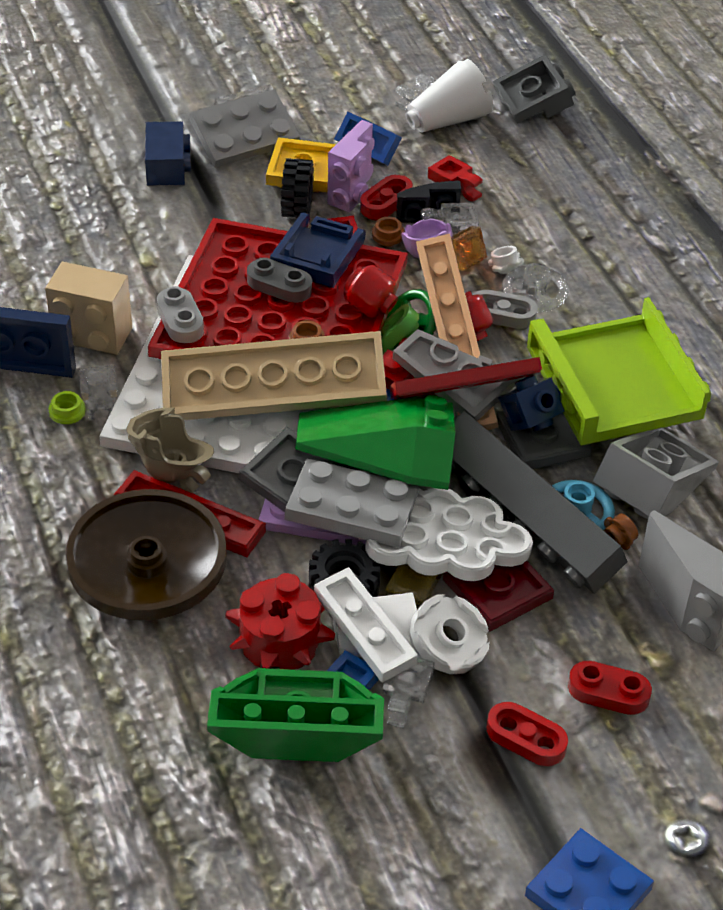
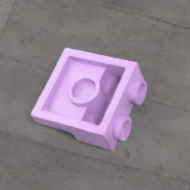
[327,120,374,212]

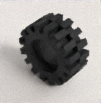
[281,158,314,218]
[309,539,381,597]

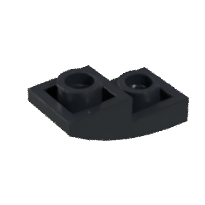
[396,181,461,223]

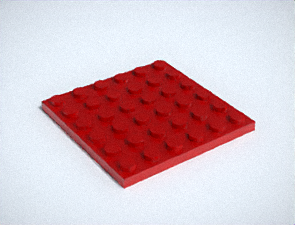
[148,218,408,359]

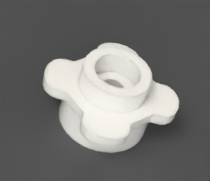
[488,246,524,274]

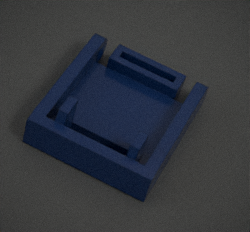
[270,212,366,288]

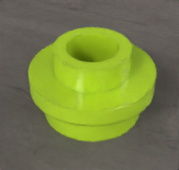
[48,391,86,424]

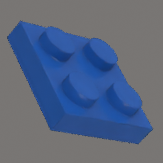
[525,828,654,910]

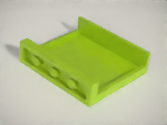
[527,297,711,445]

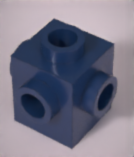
[498,375,565,431]

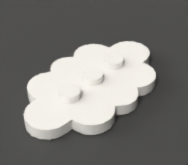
[352,488,533,581]

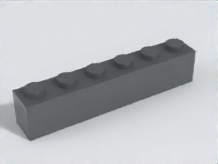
[451,411,628,594]

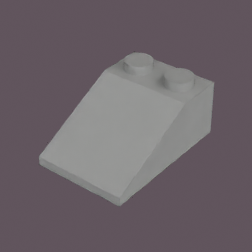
[593,428,719,519]
[638,510,723,652]

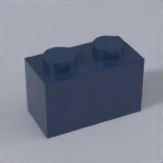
[145,121,191,186]

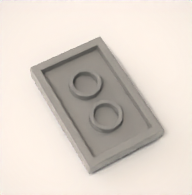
[189,89,300,168]
[284,458,419,548]

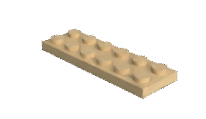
[161,331,387,420]

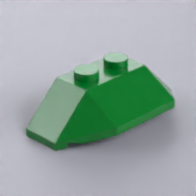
[207,668,384,762]

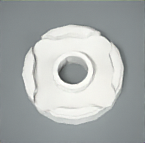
[410,594,490,674]

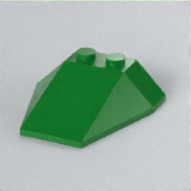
[295,395,455,490]

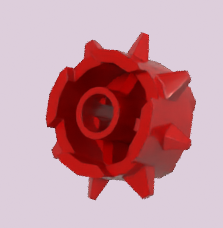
[225,573,336,670]

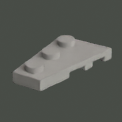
[392,329,522,421]

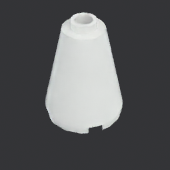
[406,59,494,133]

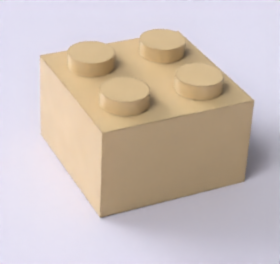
[45,261,133,355]

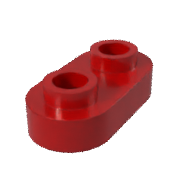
[360,175,413,221]
[568,661,652,715]
[486,702,568,766]

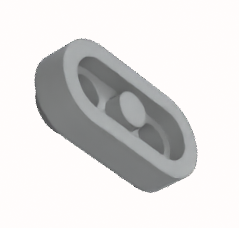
[157,286,204,343]
[472,290,538,329]

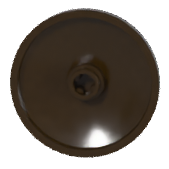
[65,489,226,621]

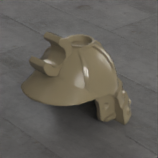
[126,408,214,493]

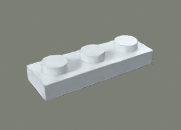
[314,567,418,683]

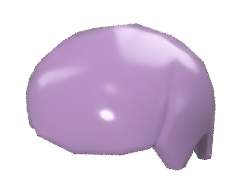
[401,219,453,259]

